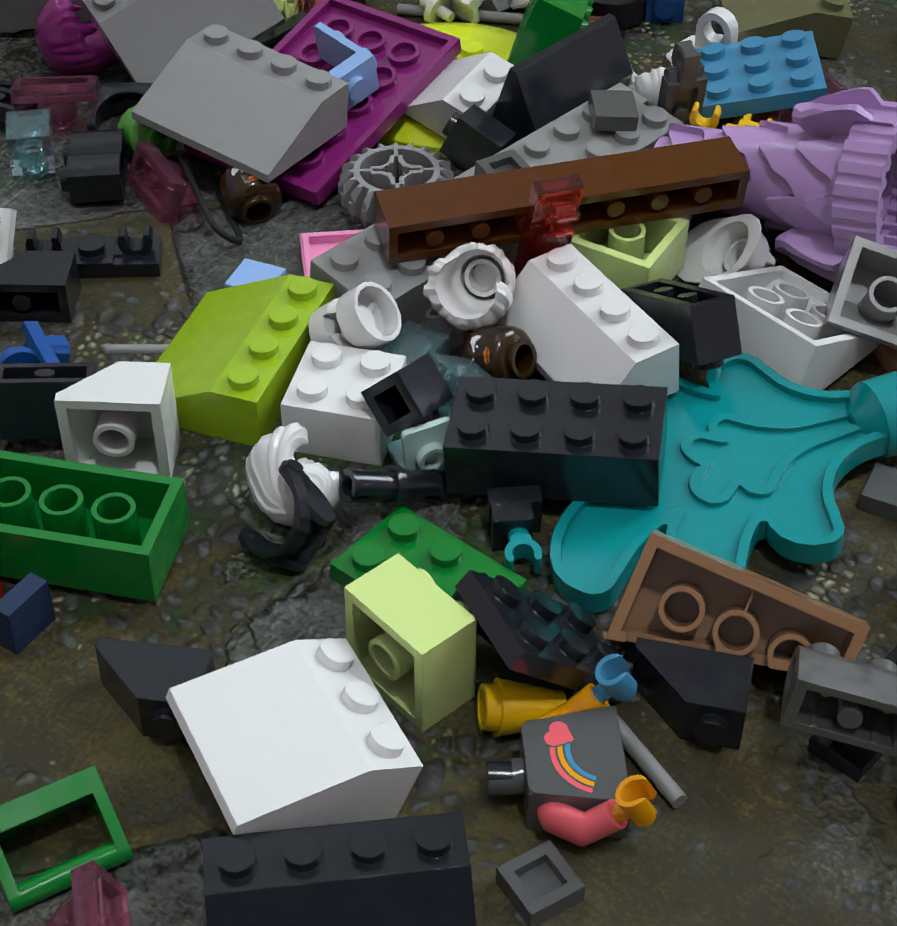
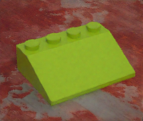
[156,274,335,447]

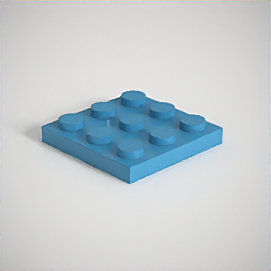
[696,30,827,119]

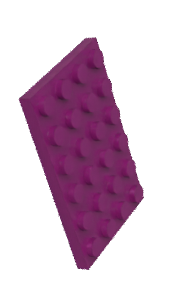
[183,0,461,206]

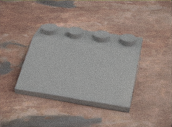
[81,0,285,83]
[131,24,349,183]

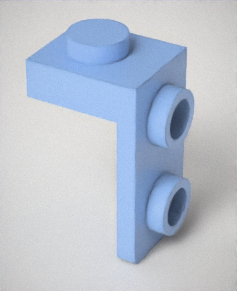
[313,22,380,111]

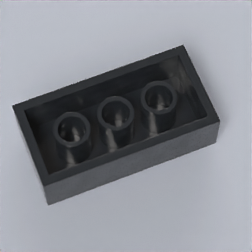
[443,376,668,506]

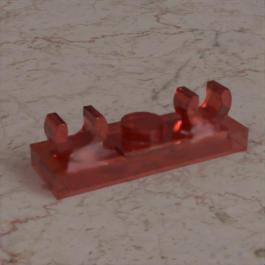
[514,174,585,277]

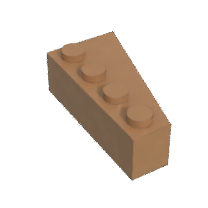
[605,529,870,671]

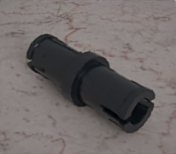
[339,465,447,507]

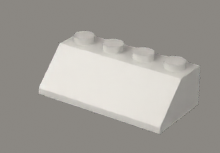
[495,244,679,396]

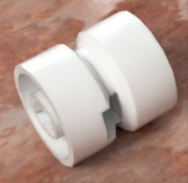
[308,281,402,350]

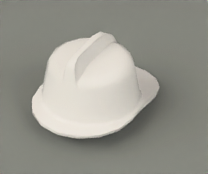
[677,214,776,284]

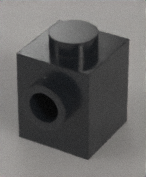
[439,104,517,171]
[361,353,454,437]

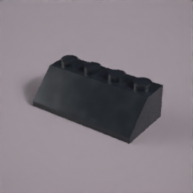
[492,13,633,146]
[202,811,476,926]

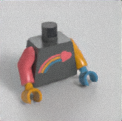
[485,654,657,847]

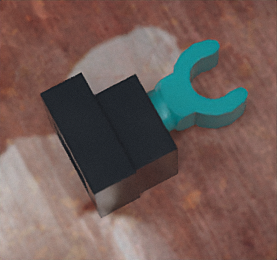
[485,485,543,574]

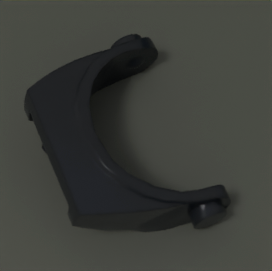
[87,82,153,131]
[238,459,337,572]

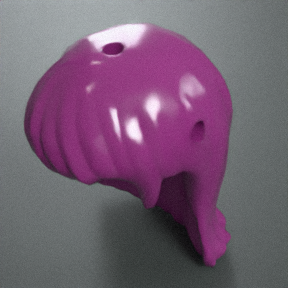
[35,0,120,76]

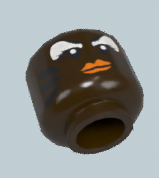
[219,166,282,225]
[462,325,537,380]

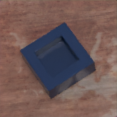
[0,572,56,655]

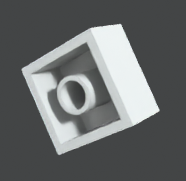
[280,341,406,466]

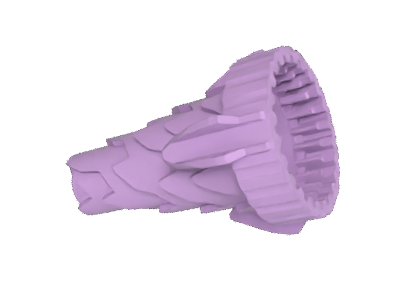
[654,87,897,282]

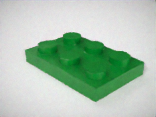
[330,505,527,641]

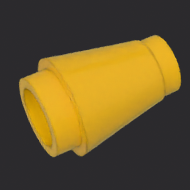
[477,677,567,737]

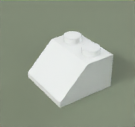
[405,52,514,139]
[54,361,181,477]

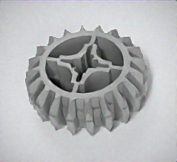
[338,142,454,229]

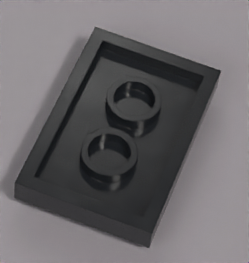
[455,570,622,704]

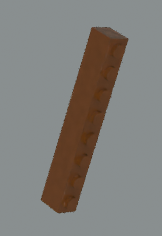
[374,136,750,264]

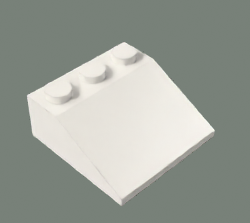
[699,265,880,390]
[165,638,423,835]

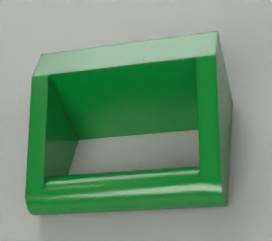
[0,765,133,914]

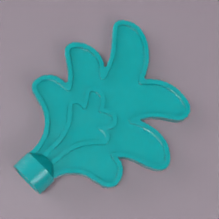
[550,353,897,613]

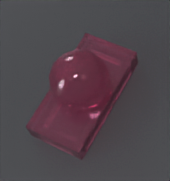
[10,75,99,130]

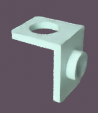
[387,416,449,474]

